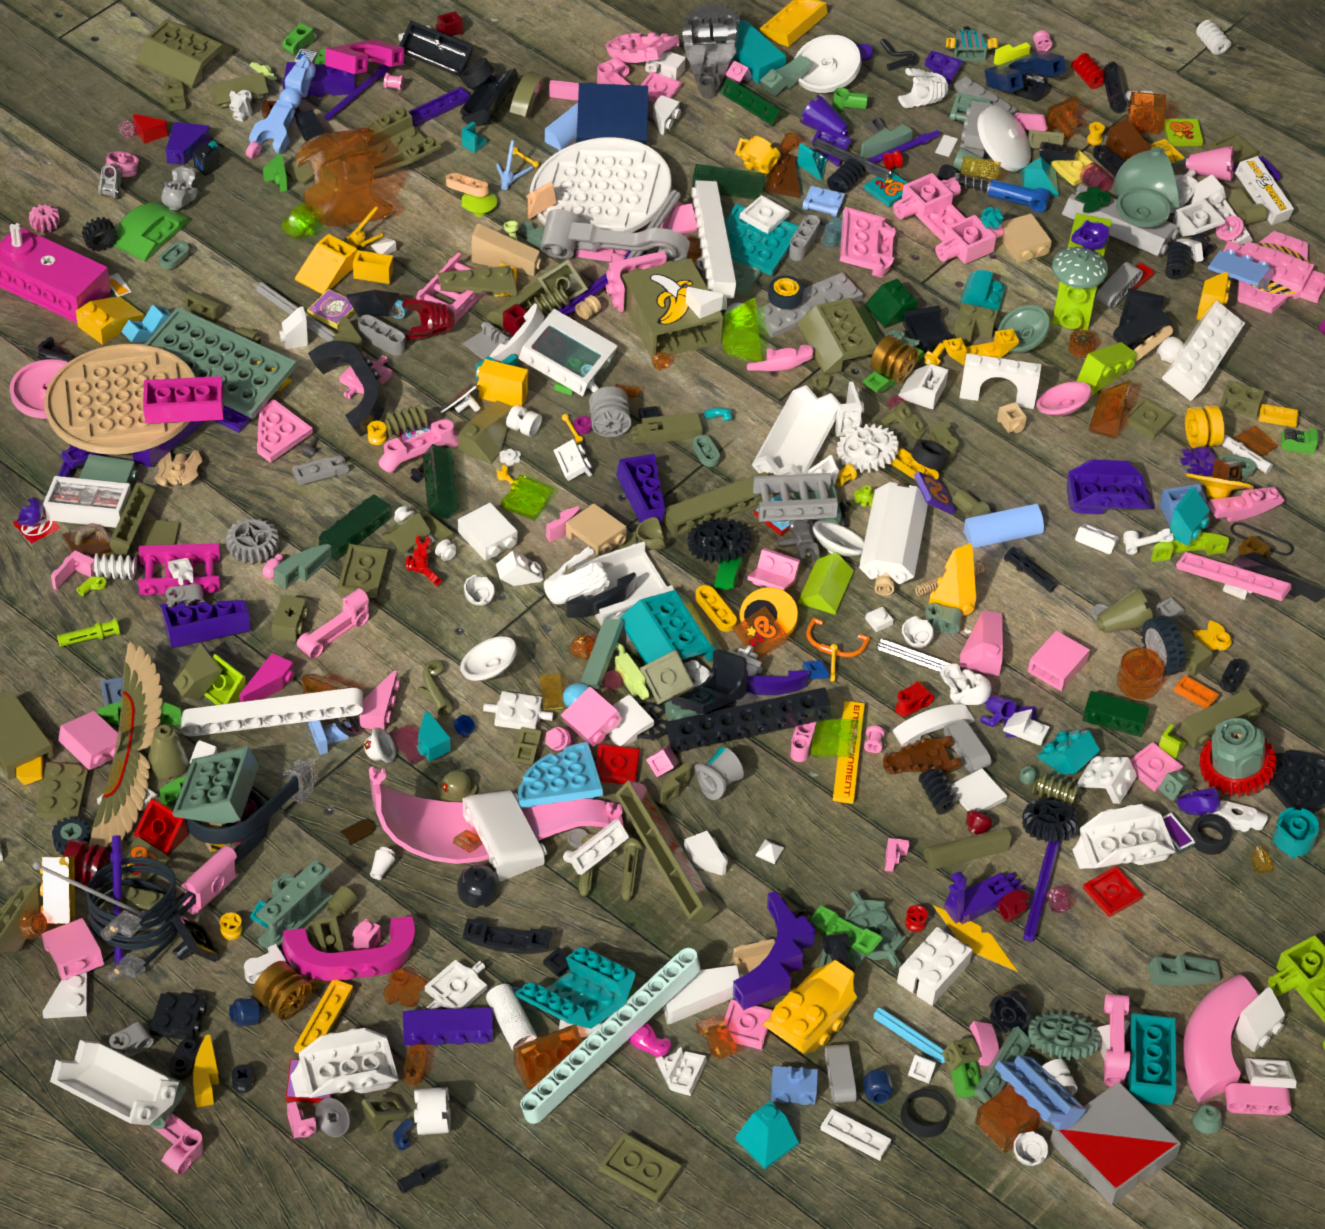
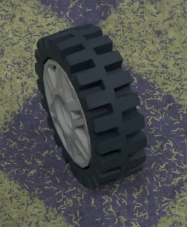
[1141,615,1186,677]

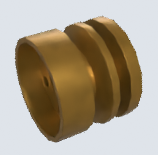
[870,335,919,384]
[252,961,312,1021]

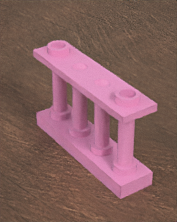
[416,252,489,325]

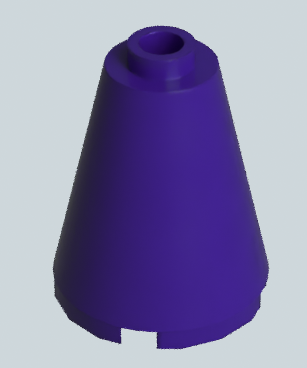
[800,94,849,136]

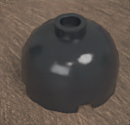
[457,864,500,908]
[989,989,1034,1033]

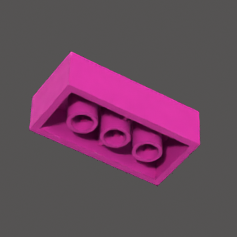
[143,376,224,424]

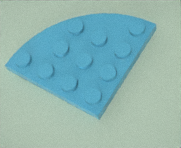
[518,742,603,808]

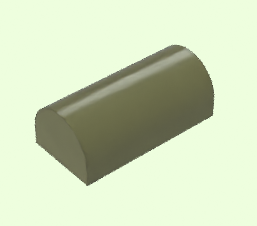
[185,290,224,323]

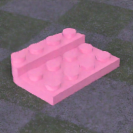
[840,207,896,278]

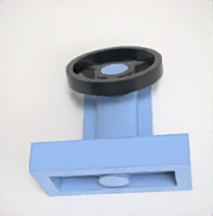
[308,716,361,755]

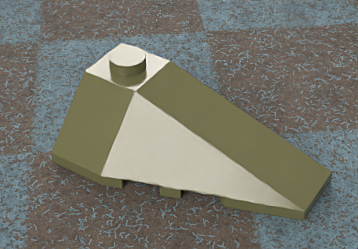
[458,400,513,464]

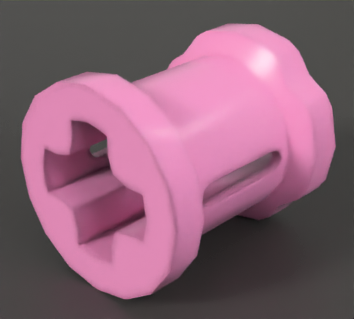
[384,73,405,91]
[864,726,884,753]

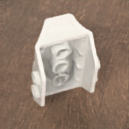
[1073,804,1176,869]
[290,1028,399,1098]

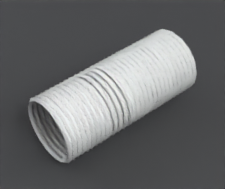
[486,984,538,1052]

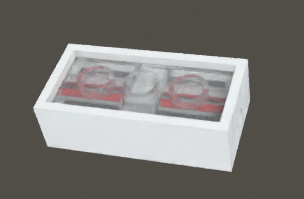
[43,476,132,528]

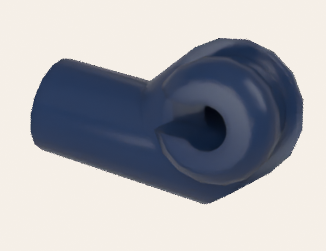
[393,1119,414,1150]

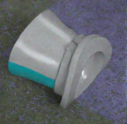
[694,747,744,800]

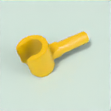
[496,465,519,488]

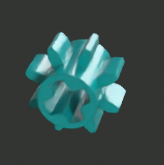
[980,207,1004,229]

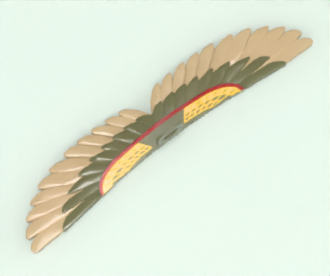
[89,642,162,848]

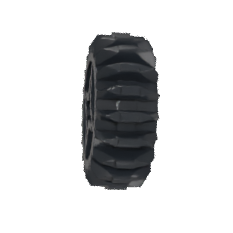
[1022,798,1079,844]

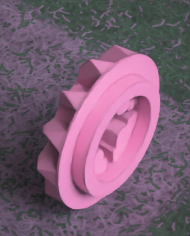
[1216,216,1244,242]

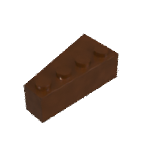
[1105,118,1152,162]

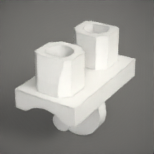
[229,90,253,122]
[727,645,763,676]

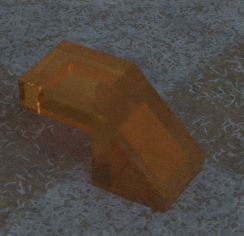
[695,1016,738,1059]

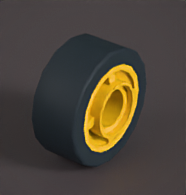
[768,275,804,309]

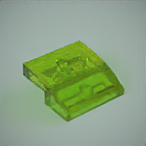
[500,474,554,521]
[811,719,858,758]

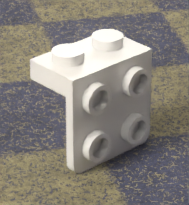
[1078,756,1137,804]

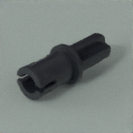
[396,1161,442,1194]

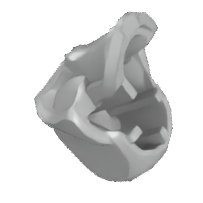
[161,166,198,210]

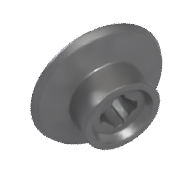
[315,1098,350,1138]

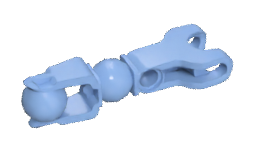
[249,56,316,154]

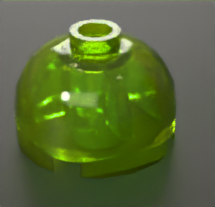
[280,203,316,239]

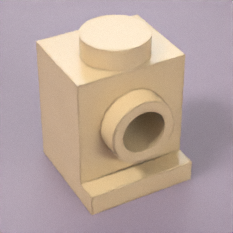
[997,402,1027,433]

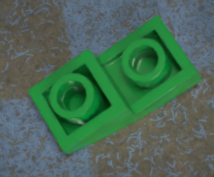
[714,557,743,590]

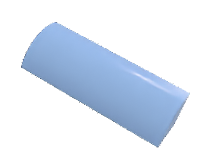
[545,103,578,150]
[963,504,1044,548]

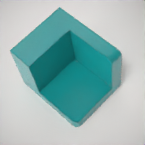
[462,122,486,153]

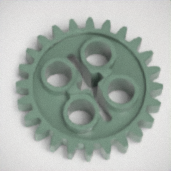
[1028,1011,1101,1060]

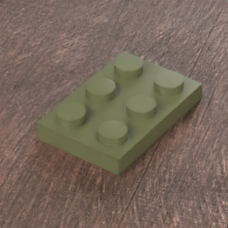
[337,544,388,599]
[35,762,89,819]
[599,1133,682,1203]

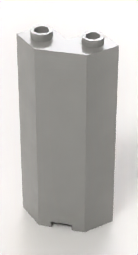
[1062,184,1179,258]

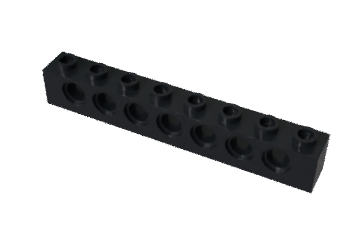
[665,687,832,753]

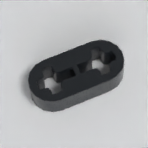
[1220,659,1247,693]

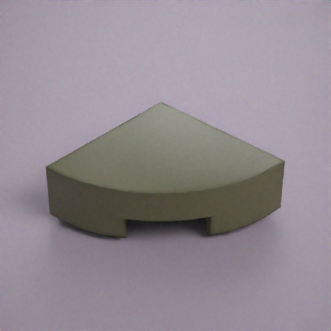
[811,376,830,395]

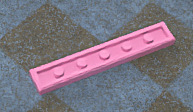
[1176,552,1291,601]

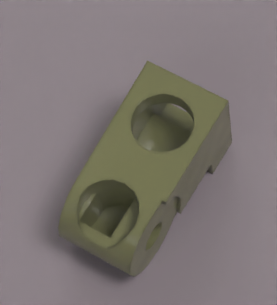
[928,421,959,459]

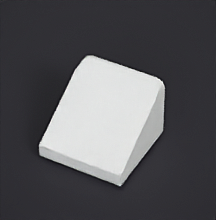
[189,741,217,764]

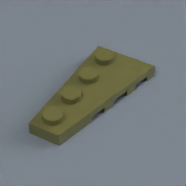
[438,265,517,296]

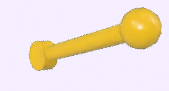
[513,147,539,168]
[562,414,583,444]
[830,644,838,682]

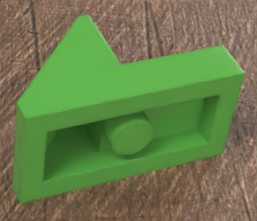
[263,154,287,192]

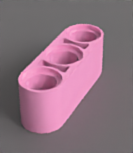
[790,722,818,762]
[1225,1083,1291,1115]

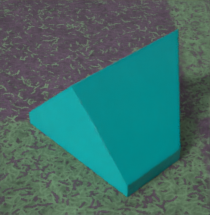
[797,143,828,182]

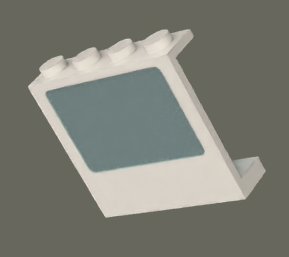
[518,309,617,396]

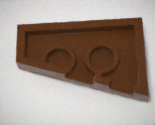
[765,153,800,198]

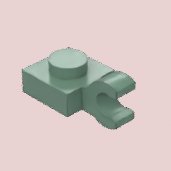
[521,221,544,248]

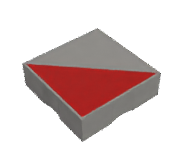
[1050,1082,1181,1205]

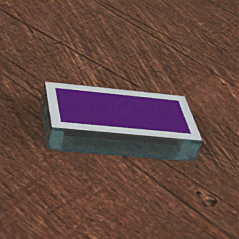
[1162,813,1195,854]

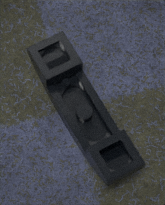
[566,572,636,618]
[462,918,552,954]

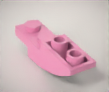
[1207,487,1284,522]

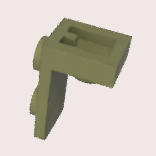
[881,401,927,440]

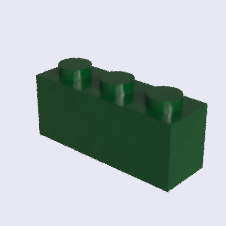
[1082,691,1150,737]

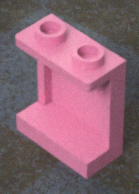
[41,918,104,981]

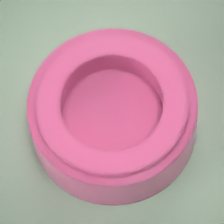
[246,141,262,160]

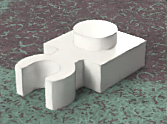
[168,558,194,585]

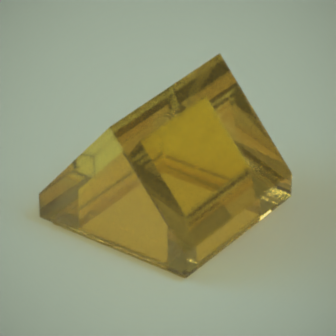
[1250,846,1274,874]

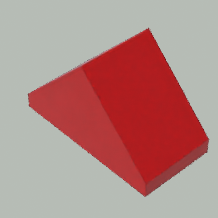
[133,114,168,144]

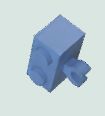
[770,1066,818,1105]

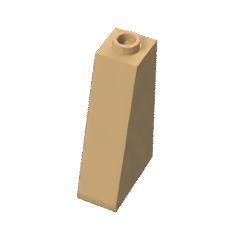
[472,224,542,276]

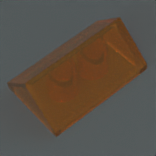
[1088,380,1132,439]
[514,1025,582,1090]

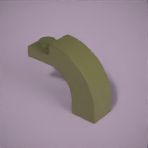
[509,72,549,117]

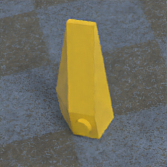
[929,543,976,615]

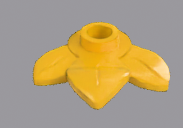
[1193,620,1231,651]

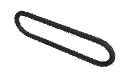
[1230,522,1294,556]

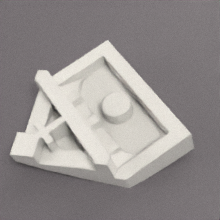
[655,1047,707,1096]

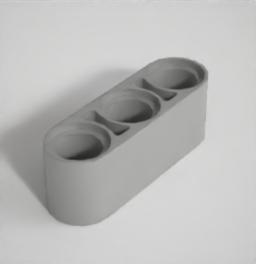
[789,215,820,261]
[1096,262,1143,309]
[358,315,405,356]
[943,719,991,773]
[825,1044,856,1103]

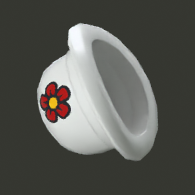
[364,727,397,763]

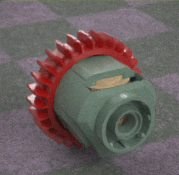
[1199,717,1276,798]

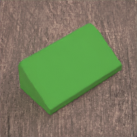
[951,1062,980,1098]

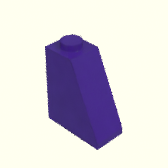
[166,122,210,165]

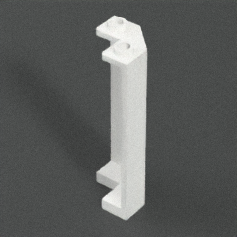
[752,385,840,476]
[859,482,928,584]
[50,1040,179,1125]

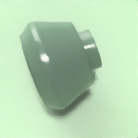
[1192,1104,1223,1134]

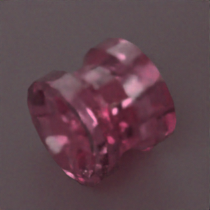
[1047,887,1071,913]

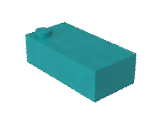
[717,19,786,84]
[1127,1013,1176,1106]

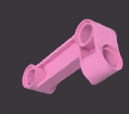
[597,57,630,85]
[297,588,369,659]
[1104,994,1130,1087]
[152,1113,204,1175]

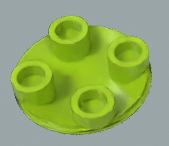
[461,191,497,217]

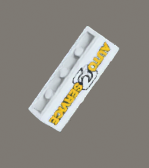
[1235,156,1294,225]

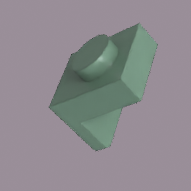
[1159,770,1195,801]

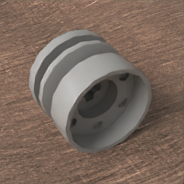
[589,386,631,437]

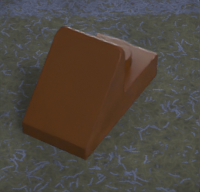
[1212,459,1243,481]

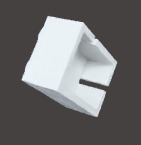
[897,927,972,1006]

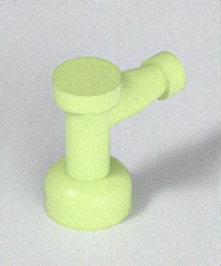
[503,221,518,240]

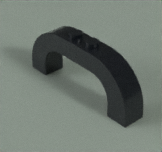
[308,341,386,437]

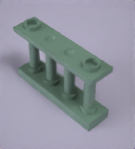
[256,859,333,950]

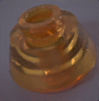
[570,633,595,660]
[18,909,47,939]

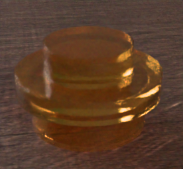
[652,352,669,371]

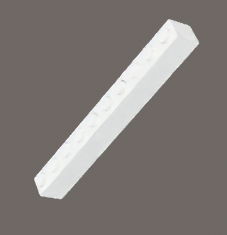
[691,180,736,298]

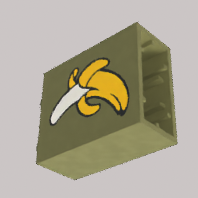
[622,258,723,360]

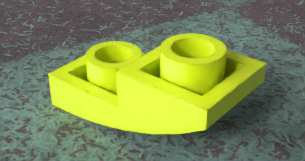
[994,42,1030,65]

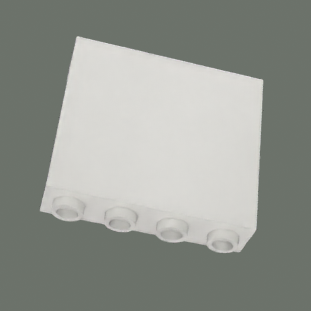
[572,542,674,626]

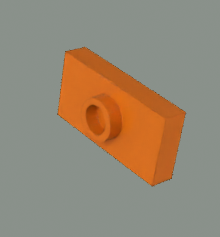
[1174,675,1219,709]

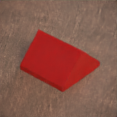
[134,798,188,856]

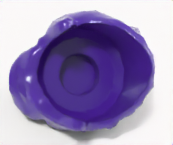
[1071,220,1110,250]

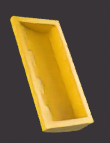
[760,0,828,47]

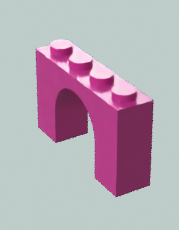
[325,39,404,74]

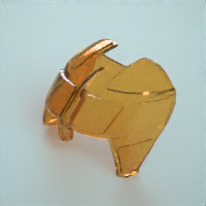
[295,128,393,226]

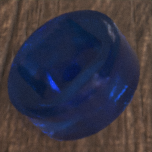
[454,715,475,736]

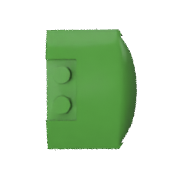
[111,202,191,262]

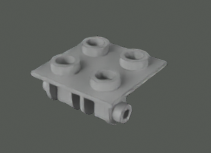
[463,321,511,359]

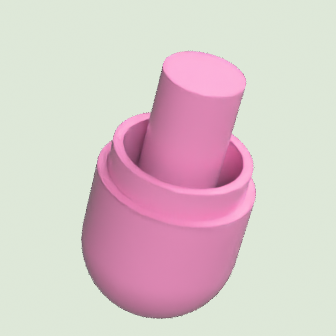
[262,554,283,579]

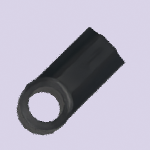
[822,932,856,972]

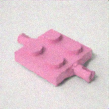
[339,355,392,399]

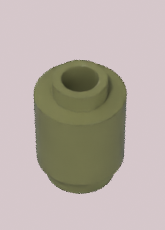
[233,327,261,344]
[326,886,357,918]

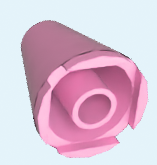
[1186,146,1234,181]

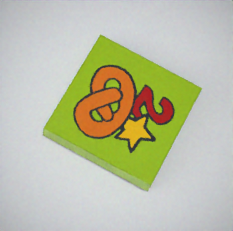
[1163,119,1203,146]

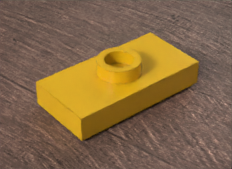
[1258,404,1298,428]

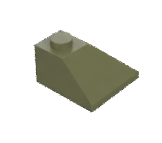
[537,259,588,309]
[173,643,223,700]

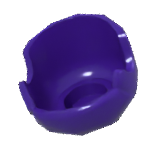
[18,497,44,527]

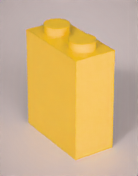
[476,359,528,407]

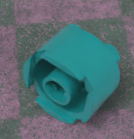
[1272,808,1319,858]

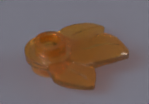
[383,969,426,1007]

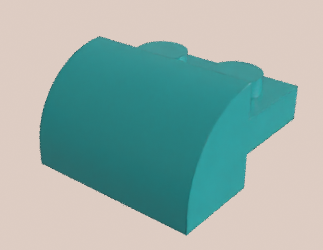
[960,270,1005,311]

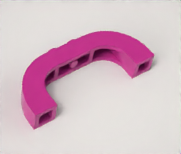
[282,916,415,981]

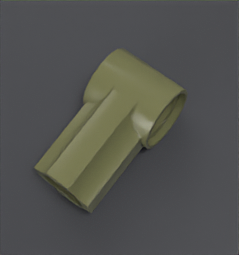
[952,489,991,519]

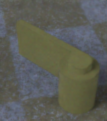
[1225,188,1268,225]

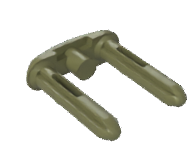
[578,833,643,901]

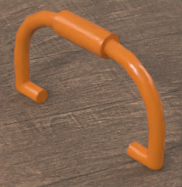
[806,618,870,657]

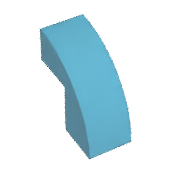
[121,304,171,343]

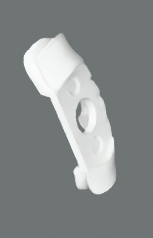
[1207,800,1268,832]

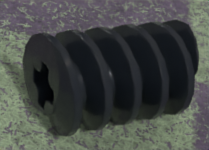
[827,159,864,193]
[1165,242,1192,279]
[918,769,958,815]

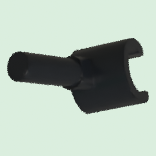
[410,461,427,483]
[839,500,852,527]

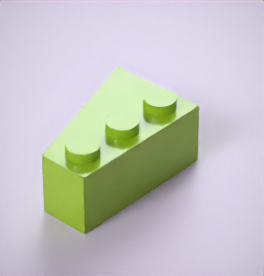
[1076,342,1137,396]

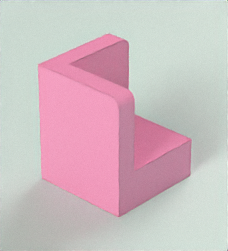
[646,744,679,777]

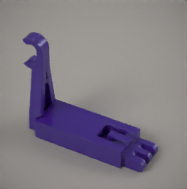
[944,872,1026,925]

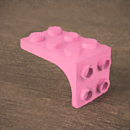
[606,251,667,313]

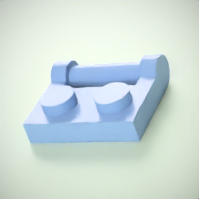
[802,186,845,217]

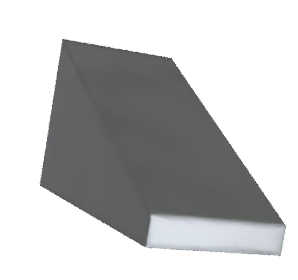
[864,116,886,134]

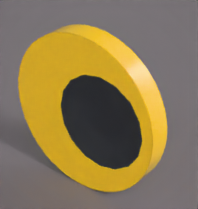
[740,587,798,643]

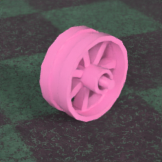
[105,151,139,177]

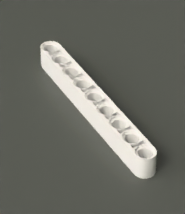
[181,688,363,736]

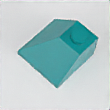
[735,1101,799,1170]

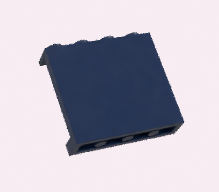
[576,83,648,145]

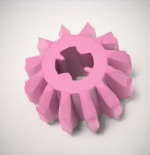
[29,204,60,233]

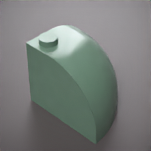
[1114,147,1179,209]

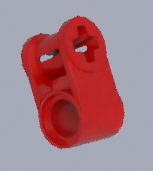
[895,681,934,716]

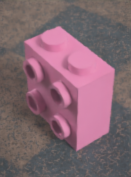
[561,687,622,748]

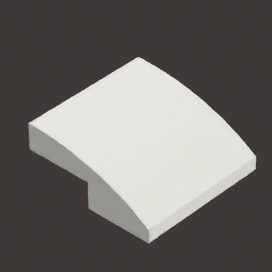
[607,694,654,747]

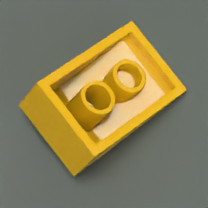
[76,296,145,345]

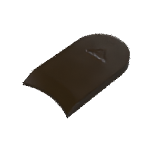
[340,819,375,845]

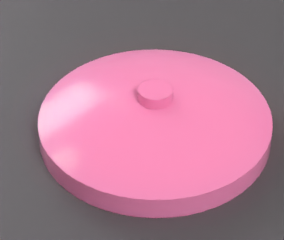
[10,359,69,419]

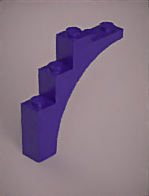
[733,891,816,1010]

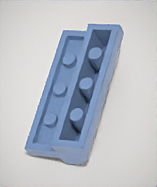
[995,1055,1086,1130]

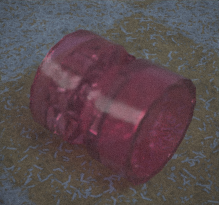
[1080,162,1113,191]

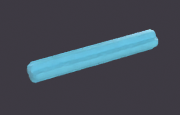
[873,1007,945,1063]

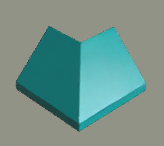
[1021,157,1059,197]

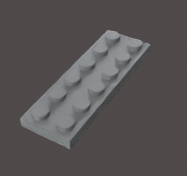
[752,272,863,338]

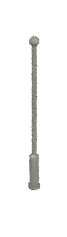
[33,861,171,931]

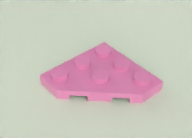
[257,399,313,463]

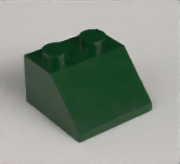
[865,278,917,329]

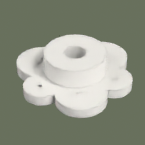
[499,449,521,466]

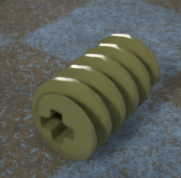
[528,283,569,316]
[385,405,428,437]
[1032,772,1079,807]

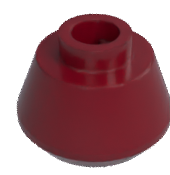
[966,809,993,835]

